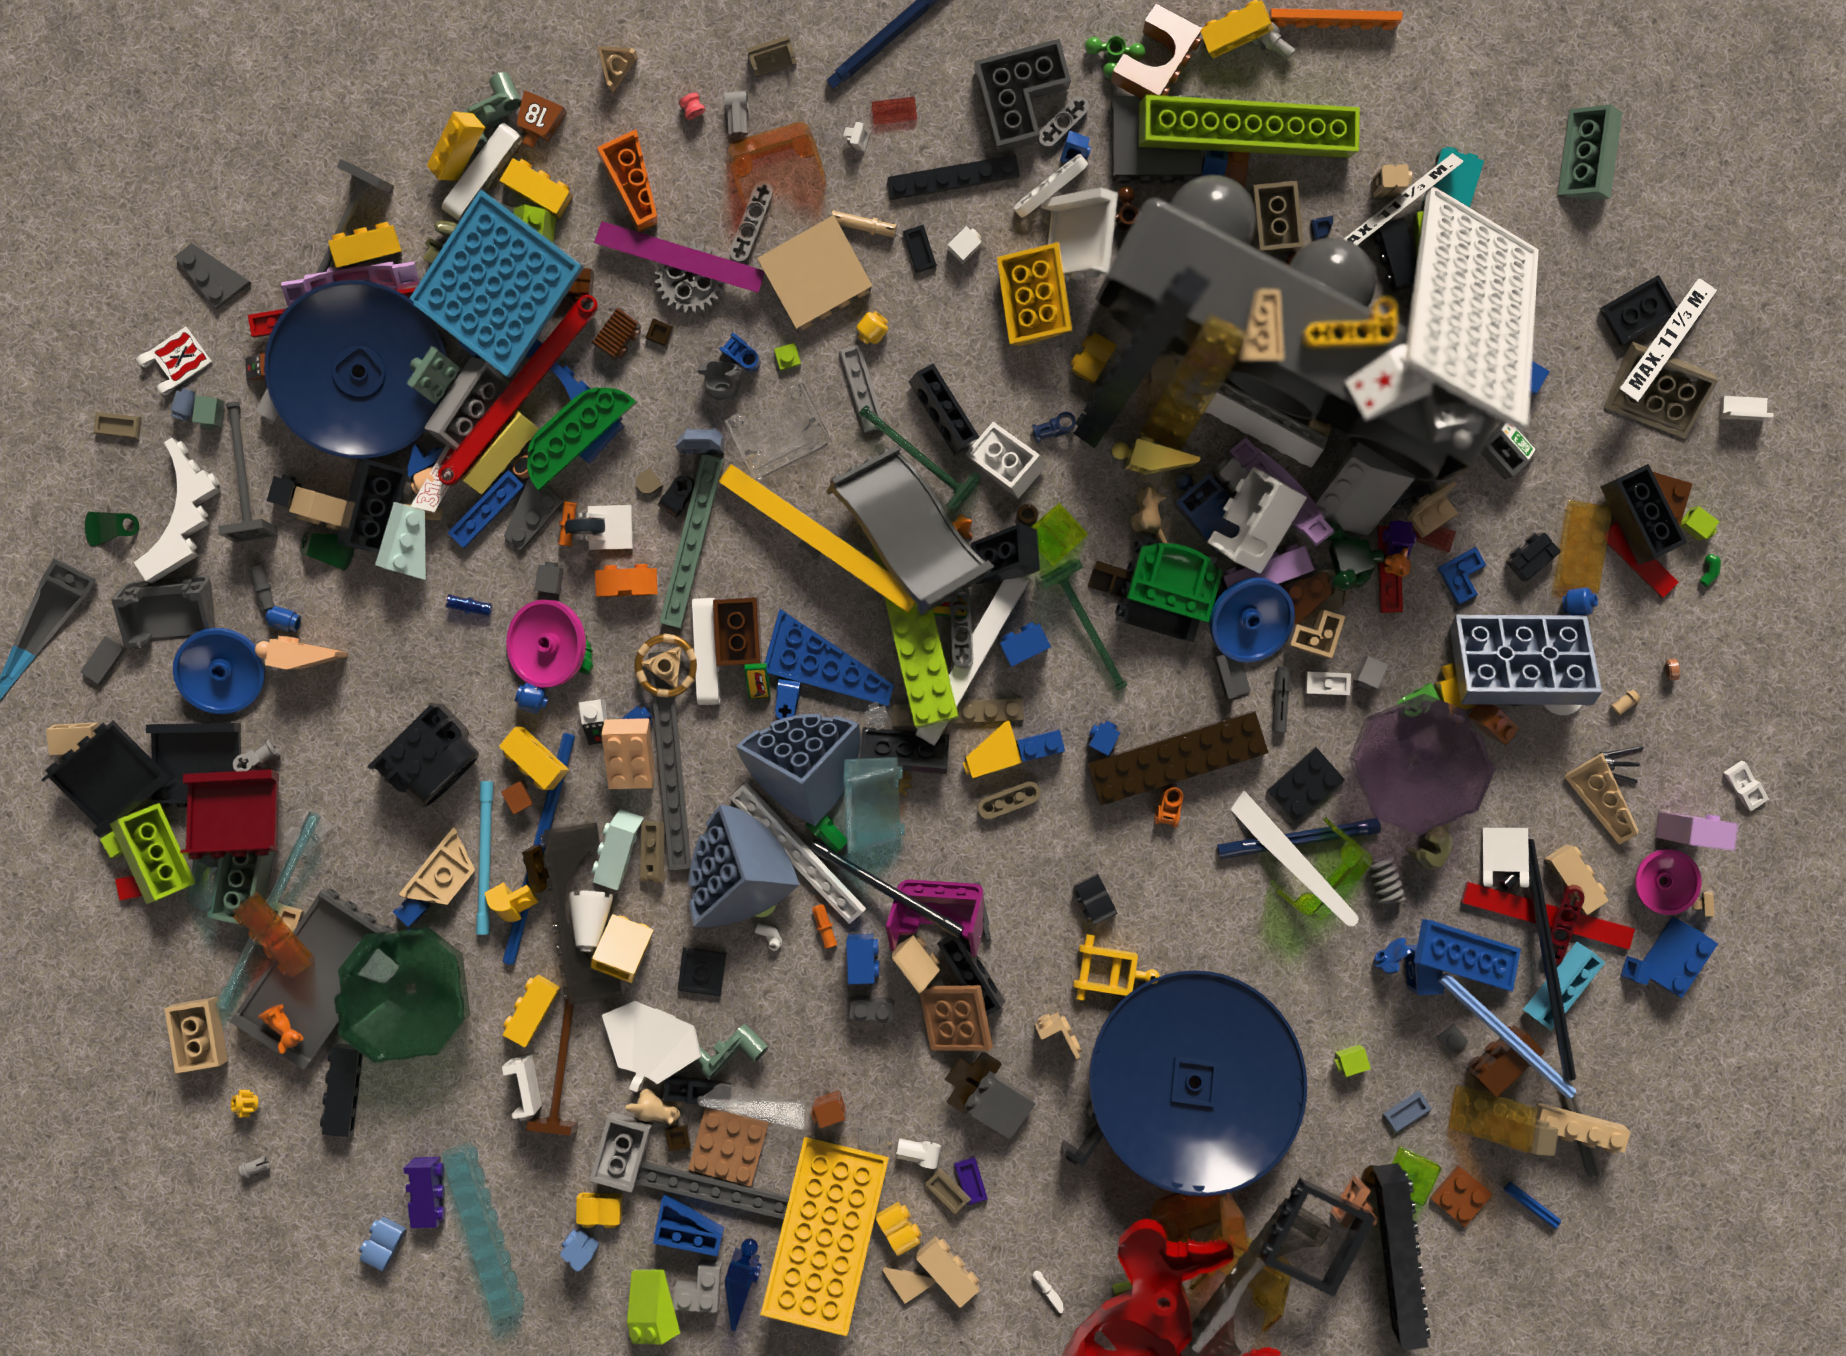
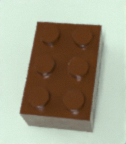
[713,597,762,666]
[1466,1025,1545,1097]

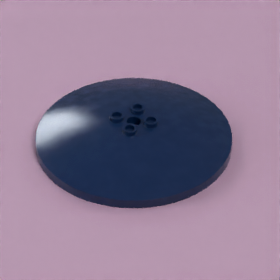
[264,280,447,459]

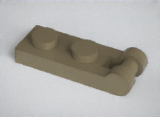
[640,821,666,883]

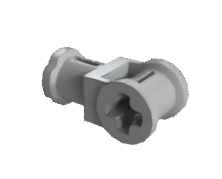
[233,739,281,771]

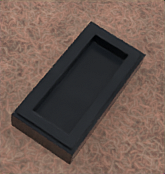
[903,224,937,274]

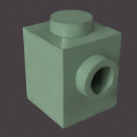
[192,396,225,430]

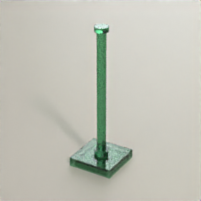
[858,405,981,515]
[1036,558,1128,691]

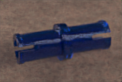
[446,594,493,617]

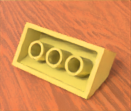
[461,410,539,495]

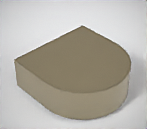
[636,468,663,494]

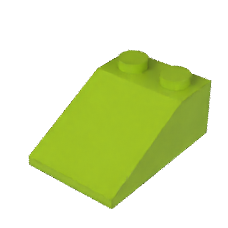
[627,1269,680,1345]

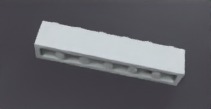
[1196,376,1328,468]

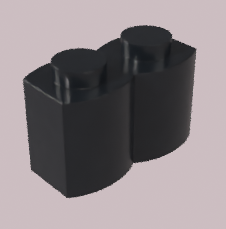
[1073,874,1118,925]

